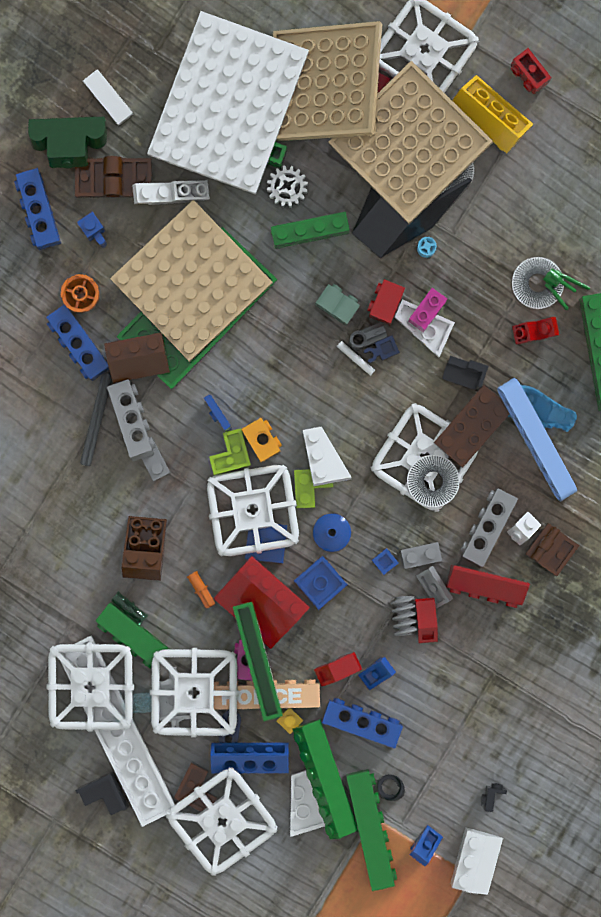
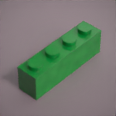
[271,212,350,249]
[95,602,170,669]

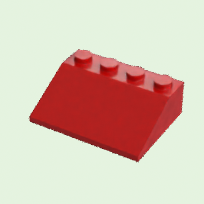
[213,555,310,649]

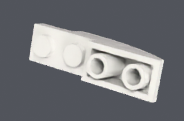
[132,180,209,205]

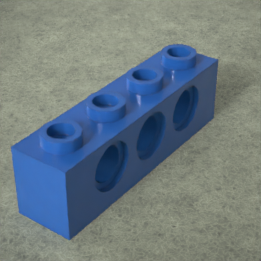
[14,168,61,250]
[46,304,109,381]
[322,698,403,748]
[210,743,289,774]

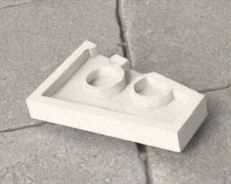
[394,299,455,358]
[303,427,351,486]
[290,770,325,837]

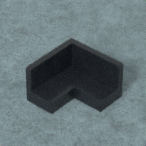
[442,356,489,391]
[75,771,129,815]

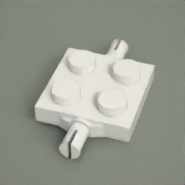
[159,667,194,728]

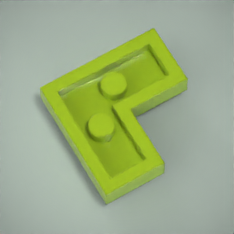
[209,428,251,475]
[294,469,333,508]

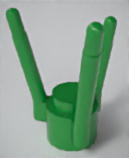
[543,268,590,310]

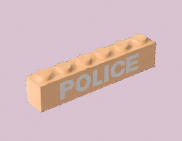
[214,679,320,710]

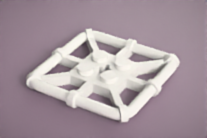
[379,0,479,93]
[371,403,478,512]
[207,465,299,556]
[46,642,134,732]
[150,648,239,738]
[166,768,278,876]

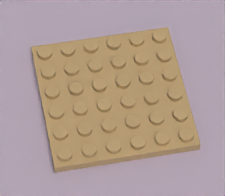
[273,21,382,141]
[328,61,493,224]
[110,200,273,362]

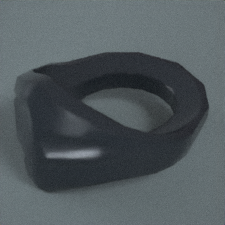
[377,774,405,801]

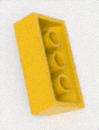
[452,75,533,154]

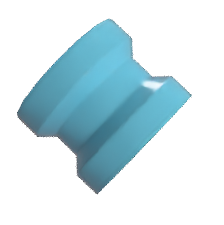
[417,237,437,258]

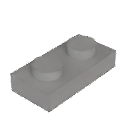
[142,439,171,481]
[400,542,442,569]
[416,566,453,609]

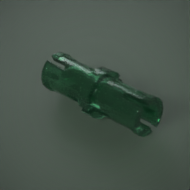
[111,591,148,625]

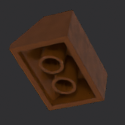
[104,333,170,383]

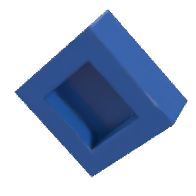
[372,548,398,575]

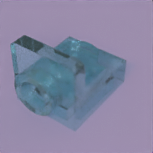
[132,692,152,714]

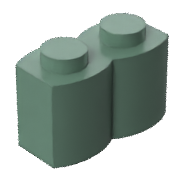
[315,284,360,326]

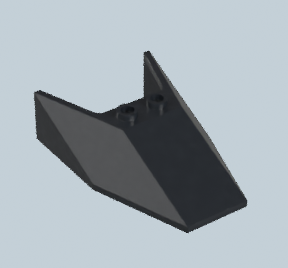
[352,178,472,259]

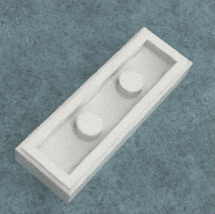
[83,69,133,126]

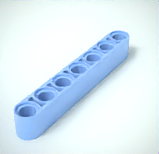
[497,378,577,502]

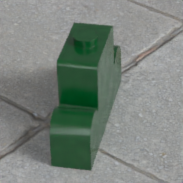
[28,116,107,169]

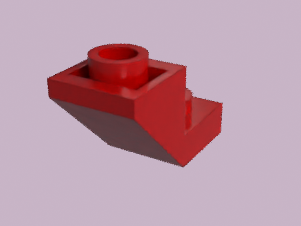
[512,317,559,345]
[415,598,438,643]
[314,652,362,687]

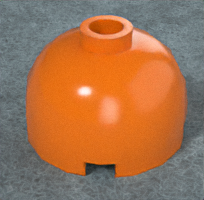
[60,274,100,313]

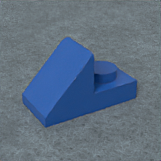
[358,657,396,690]
[409,825,443,866]

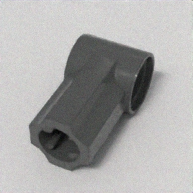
[349,322,387,351]

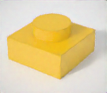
[276,708,303,734]

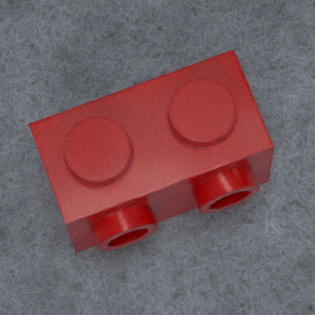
[511,48,552,95]
[367,279,405,325]

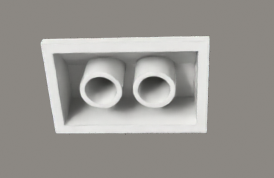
[450,827,503,895]

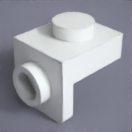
[507,512,541,545]

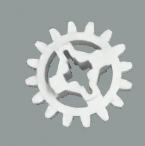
[267,166,308,208]

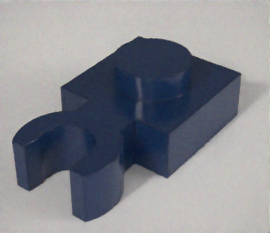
[364,336,400,363]

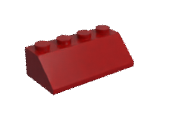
[446,565,530,608]

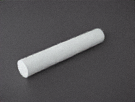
[337,341,375,376]

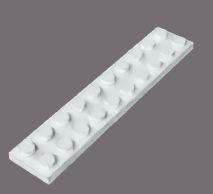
[61,635,176,827]

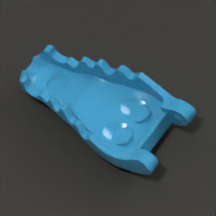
[508,385,577,432]

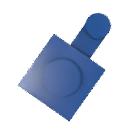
[77,211,107,248]

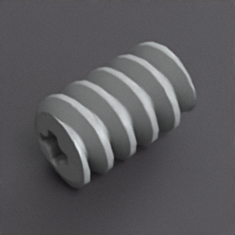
[391,596,418,636]

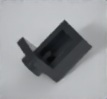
[481,783,507,812]

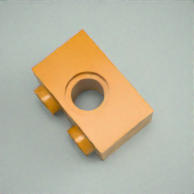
[241,418,282,463]

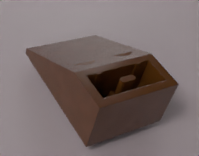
[122,516,167,581]

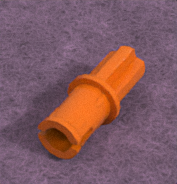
[187,571,215,609]

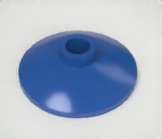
[313,514,351,552]

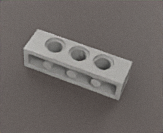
[107,379,156,462]
[460,488,518,567]

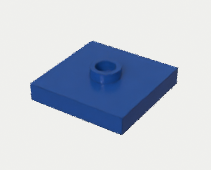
[204,395,232,432]
[245,524,287,563]
[294,556,348,610]

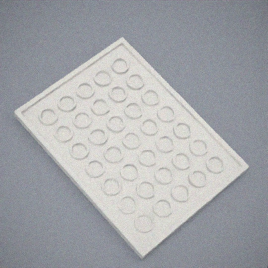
[147,11,309,195]

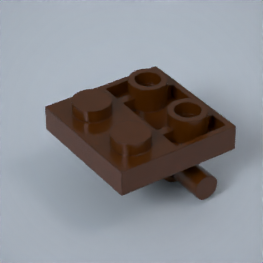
[525,523,579,577]

